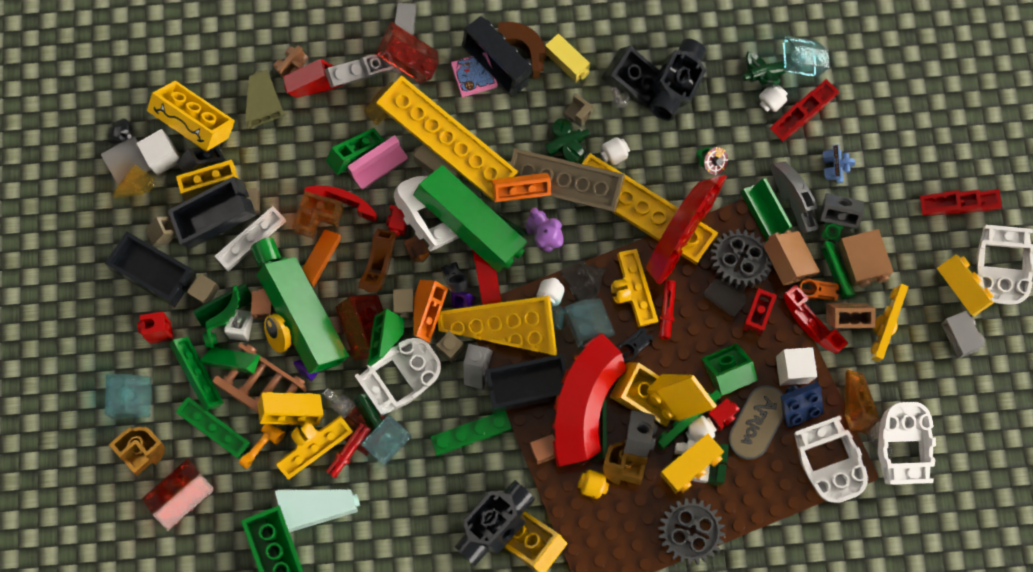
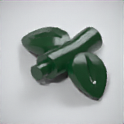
[742,52,786,85]
[545,118,590,164]

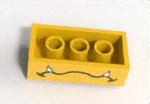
[147,81,235,152]

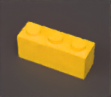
[176,160,239,201]
[937,254,994,316]
[257,392,323,425]
[660,433,724,493]

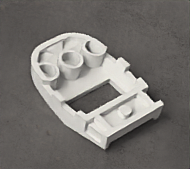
[394,176,460,251]
[976,225,1033,305]
[355,338,441,416]
[878,402,936,485]
[794,416,868,503]

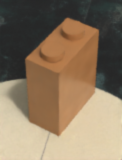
[838,229,894,288]
[763,230,820,286]
[826,303,875,328]

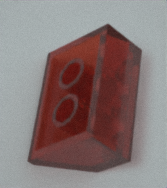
[375,22,438,83]
[335,295,396,360]
[142,459,215,530]

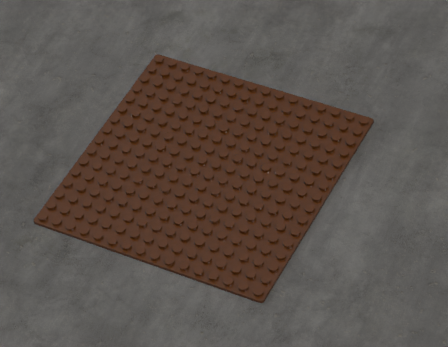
[472,199,878,572]

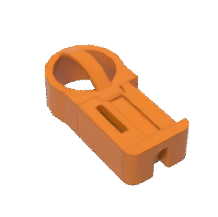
[798,279,839,302]

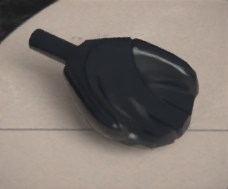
[107,118,132,143]

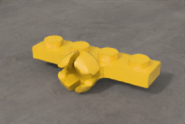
[611,249,658,327]
[870,283,909,362]
[276,415,353,480]

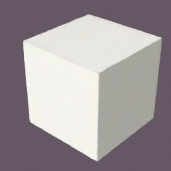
[137,129,181,176]
[776,348,817,385]

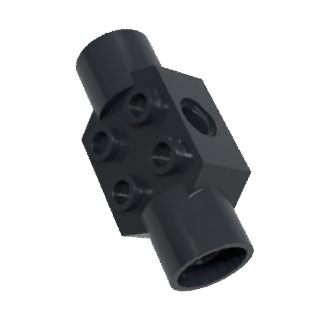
[649,38,706,121]
[454,480,535,566]

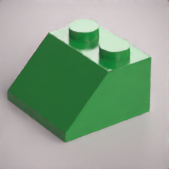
[701,343,758,396]

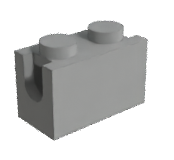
[941,310,985,359]

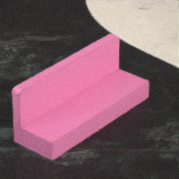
[347,135,408,190]

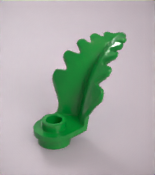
[203,285,239,349]

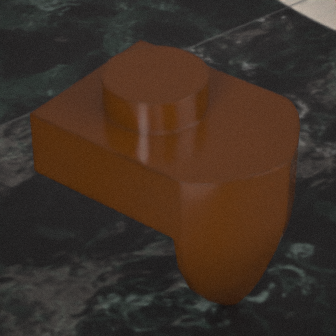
[404,236,430,263]

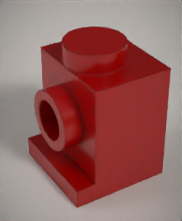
[386,205,408,237]
[707,398,739,432]

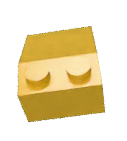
[610,362,670,427]
[647,374,716,421]
[504,512,567,572]

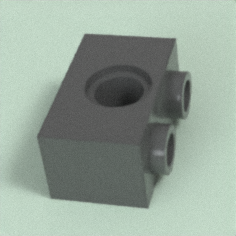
[820,193,864,229]
[623,410,658,457]

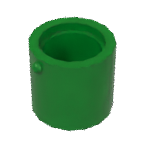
[250,238,282,270]

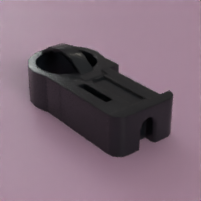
[441,262,468,293]
[618,328,654,364]

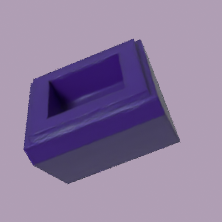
[451,292,476,309]
[294,360,319,381]

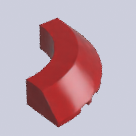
[646,174,727,284]
[552,333,627,467]

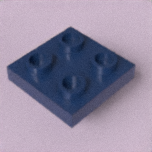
[780,381,824,428]

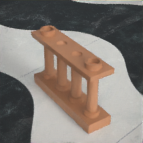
[212,343,307,427]

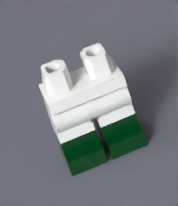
[674,440,729,486]

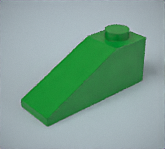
[326,128,385,175]
[367,309,405,366]

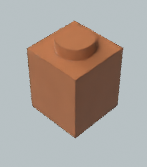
[251,288,274,319]
[530,434,555,465]

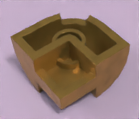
[109,426,165,476]
[603,439,648,485]

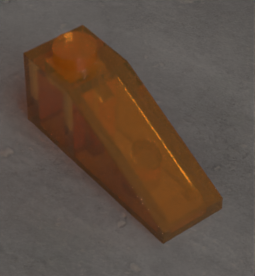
[845,370,880,434]

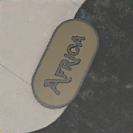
[728,385,784,460]

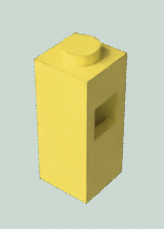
[545,33,590,82]

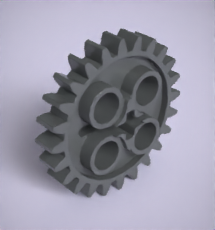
[709,229,773,289]
[658,498,725,565]

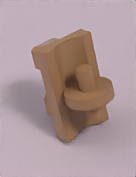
[273,45,309,80]

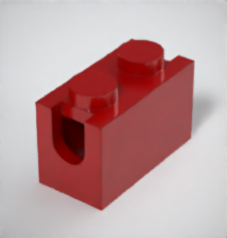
[742,288,777,337]
[137,312,173,344]

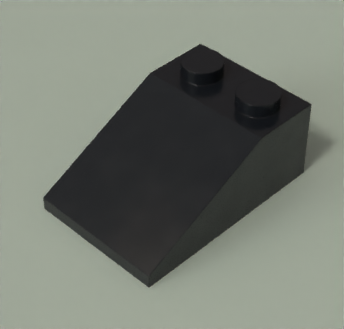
[601,46,660,109]

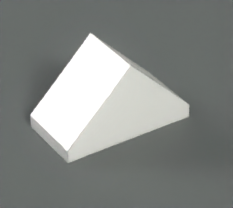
[224,309,253,342]

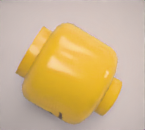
[578,470,609,499]

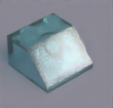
[783,36,829,77]
[565,299,615,348]
[105,374,151,419]

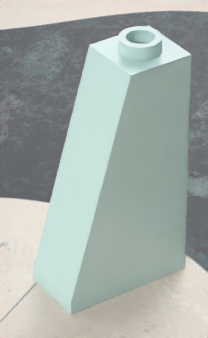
[275,490,360,532]

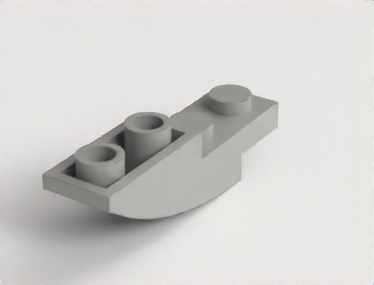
[325,49,400,88]

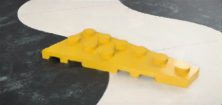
[438,296,557,356]

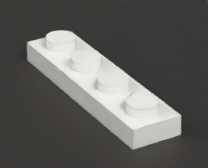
[215,206,286,271]

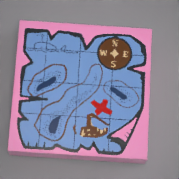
[451,52,498,98]

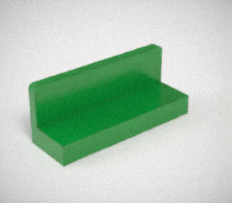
[740,178,792,241]

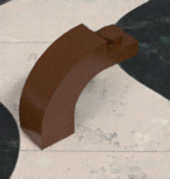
[498,22,546,79]
[358,228,396,293]

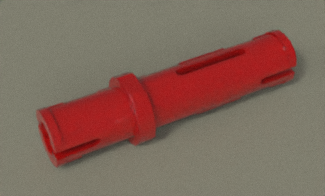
[659,280,676,340]
[326,422,371,478]

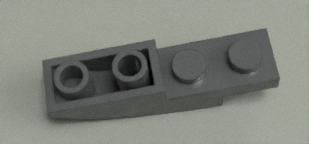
[770,161,819,234]

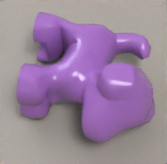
[525,208,563,253]

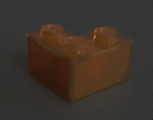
[292,191,344,239]

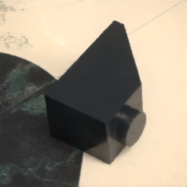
[177,146,226,173]

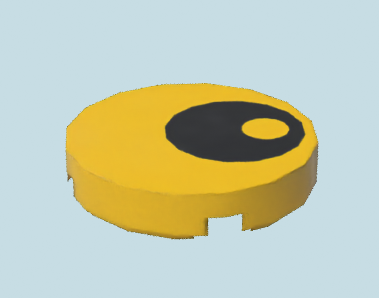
[264,314,291,353]

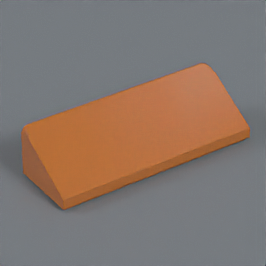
[491,173,551,202]
[302,230,342,288]

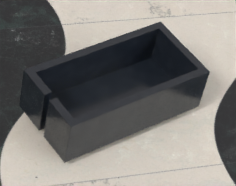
[462,15,532,98]
[168,177,256,248]
[105,231,196,307]
[485,354,567,413]

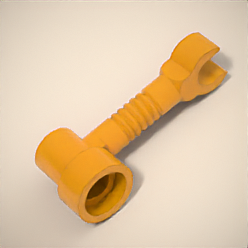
[239,424,286,469]

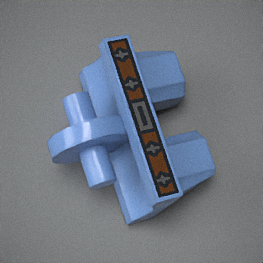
[823,144,855,183]

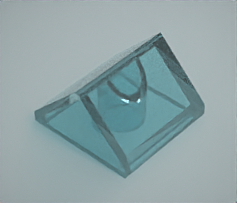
[361,415,412,468]

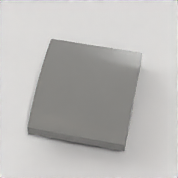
[101,136,152,187]

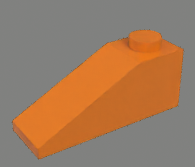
[414,280,448,343]

